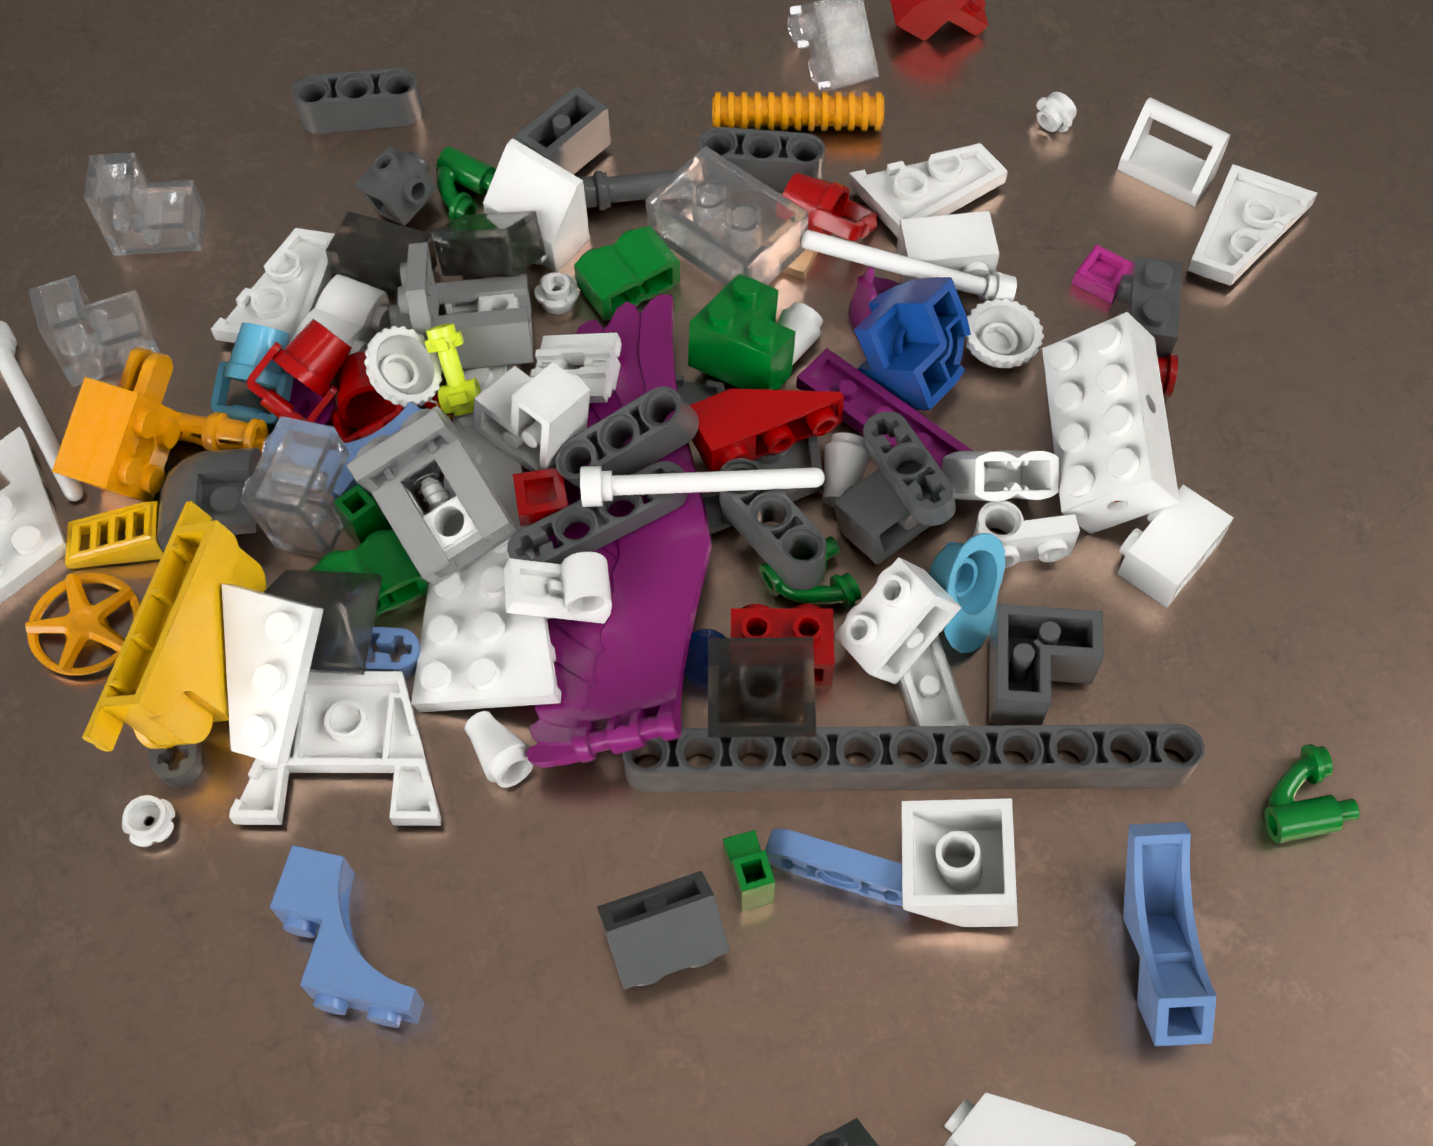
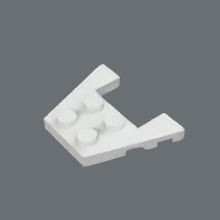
[0,427,66,604]
[229,671,441,826]

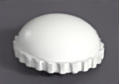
[964,298,1044,368]
[364,326,443,407]

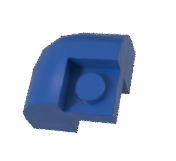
[854,277,971,410]

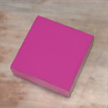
[1072,244,1133,304]

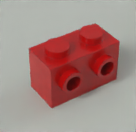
[731,604,835,686]

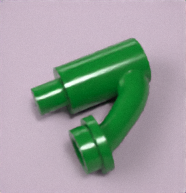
[436,146,496,226]
[759,536,862,610]
[1265,744,1360,844]

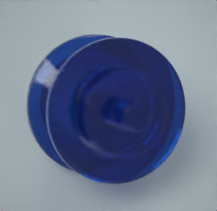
[684,629,731,685]

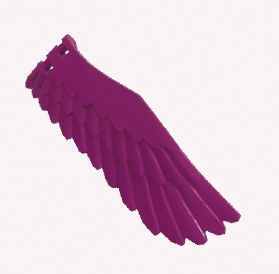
[526,294,712,768]

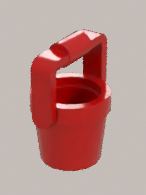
[779,172,879,241]
[247,318,352,428]
[332,352,405,444]

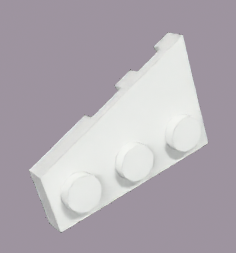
[848,143,1008,238]
[1187,164,1318,286]
[211,228,342,343]
[222,584,324,764]

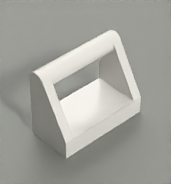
[1117,97,1231,207]

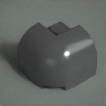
[157,447,269,552]

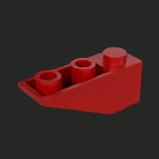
[690,389,844,472]

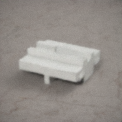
[530,332,622,403]

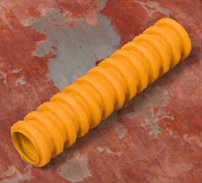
[712,92,884,131]

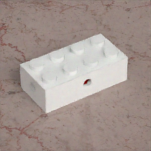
[1042,312,1180,534]

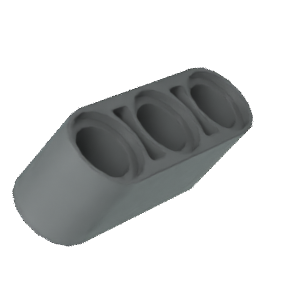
[292,67,423,134]
[698,127,825,192]
[555,387,699,491]
[719,458,826,590]

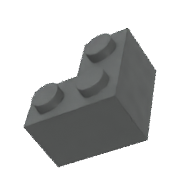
[989,604,1104,725]

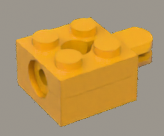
[52,347,182,502]

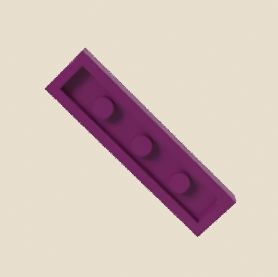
[796,348,973,471]

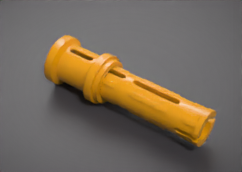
[178,412,268,455]

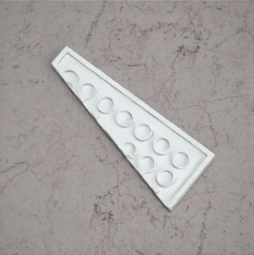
[411,365,561,712]

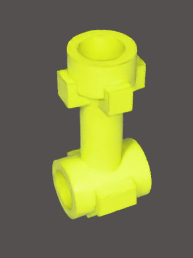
[424,323,482,416]

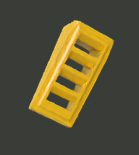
[65,501,164,569]

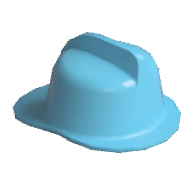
[929,533,1006,653]

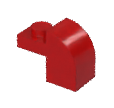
[890,0,989,41]

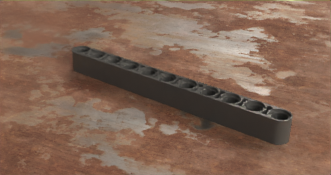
[622,724,1205,792]

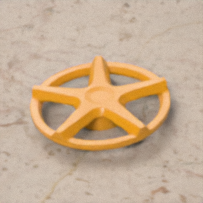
[25,573,140,675]

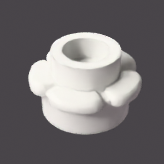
[1036,92,1077,133]
[534,272,579,315]
[122,795,175,847]

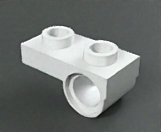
[973,500,1080,568]
[503,552,612,624]

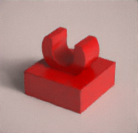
[512,468,568,526]

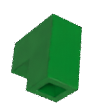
[333,484,393,546]
[723,830,775,912]

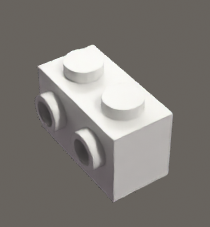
[834,557,962,684]

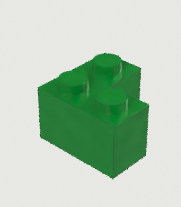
[688,274,796,390]

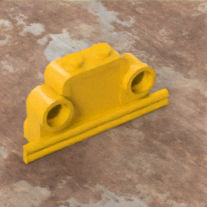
[82,501,266,752]

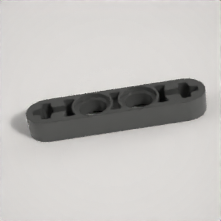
[507,461,688,564]

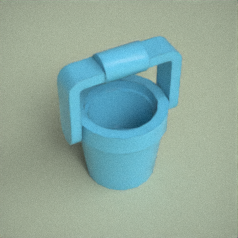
[211,322,293,425]

